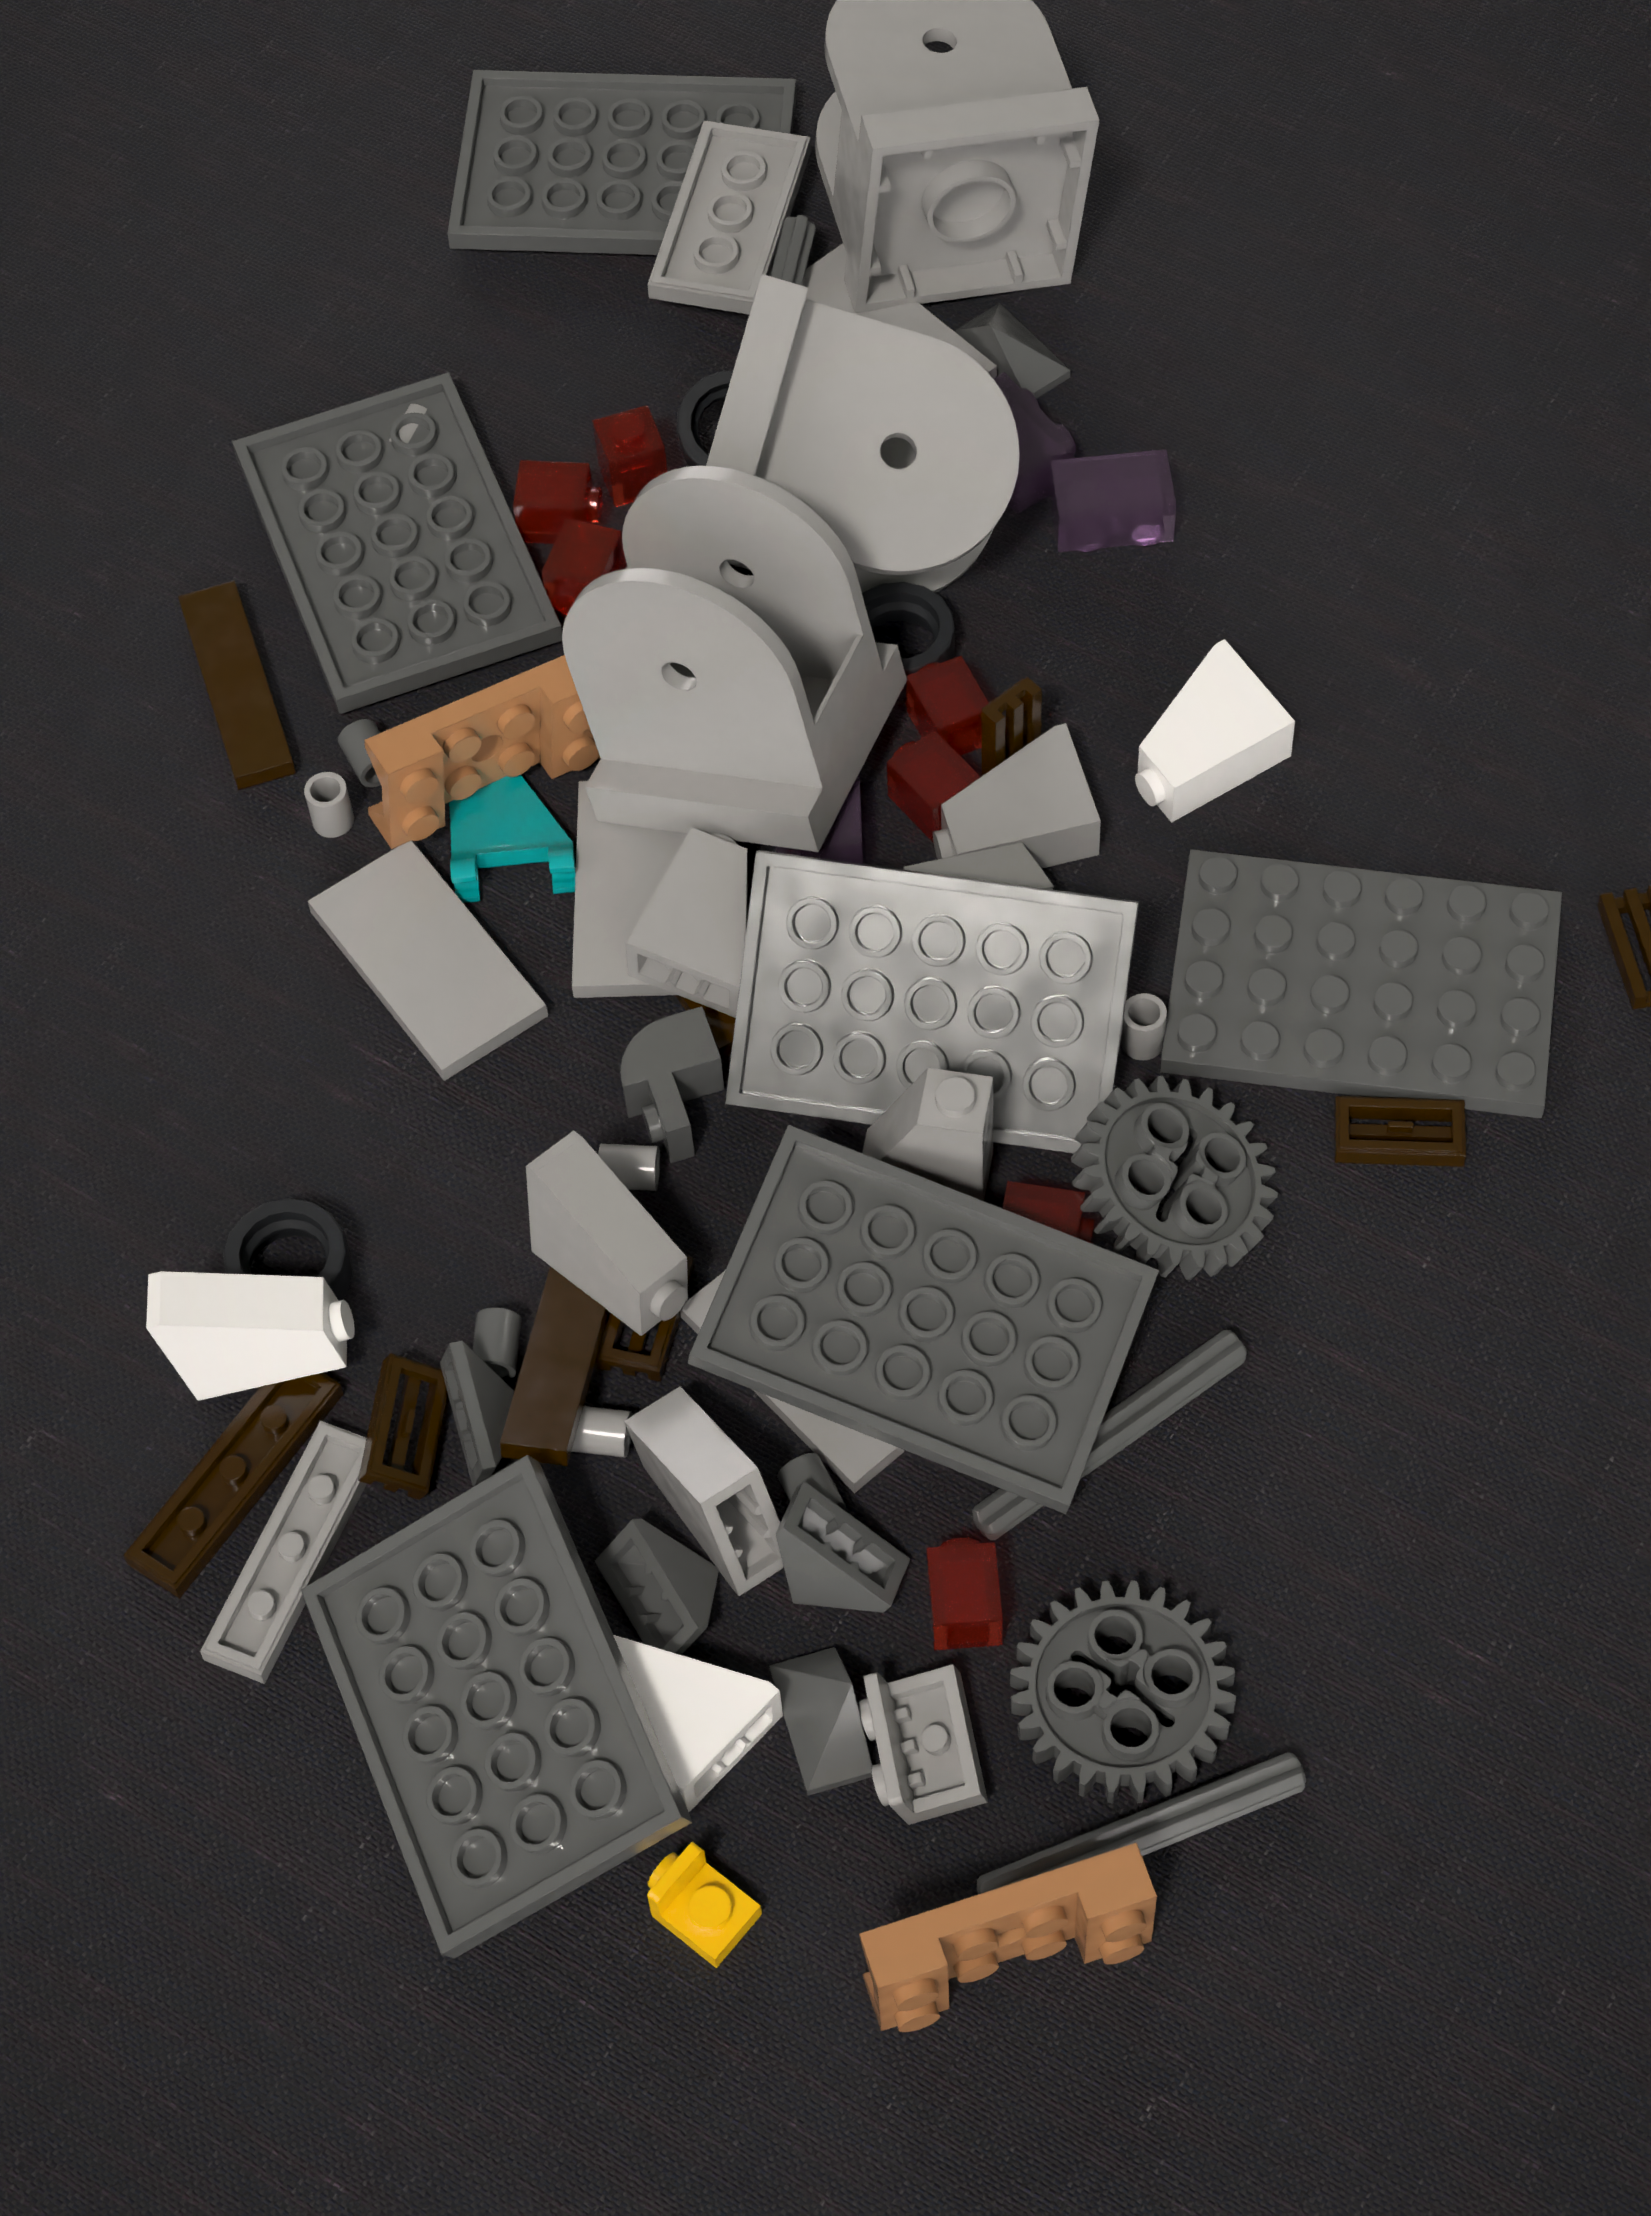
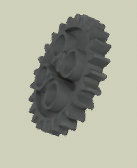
[1071,1076,1278,1280]
[1010,1581,1236,1804]

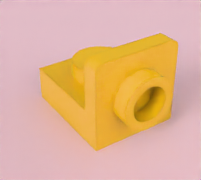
[647,1842,762,1968]

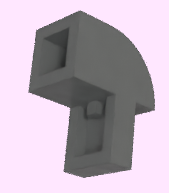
[620,1006,725,1163]

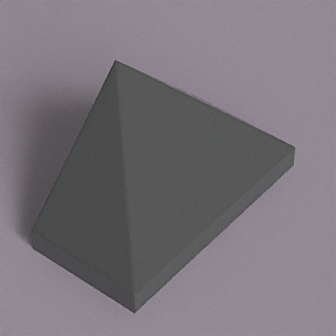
[956,303,1070,405]
[440,1341,514,1487]
[776,1481,910,1613]
[595,1518,719,1655]
[769,1647,872,1796]

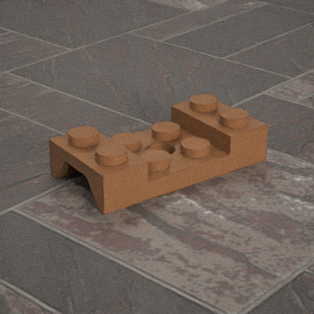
[364,655,600,849]
[859,1843,1157,2032]

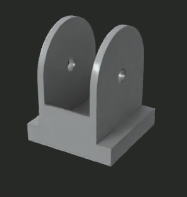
[815,0,1099,313]
[706,274,1020,593]
[562,466,907,852]

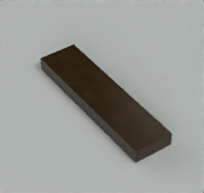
[178,580,296,790]
[500,1266,609,1466]
[123,1373,344,1599]

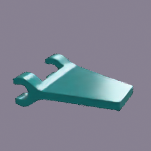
[449,775,576,903]

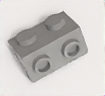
[859,1664,988,1825]

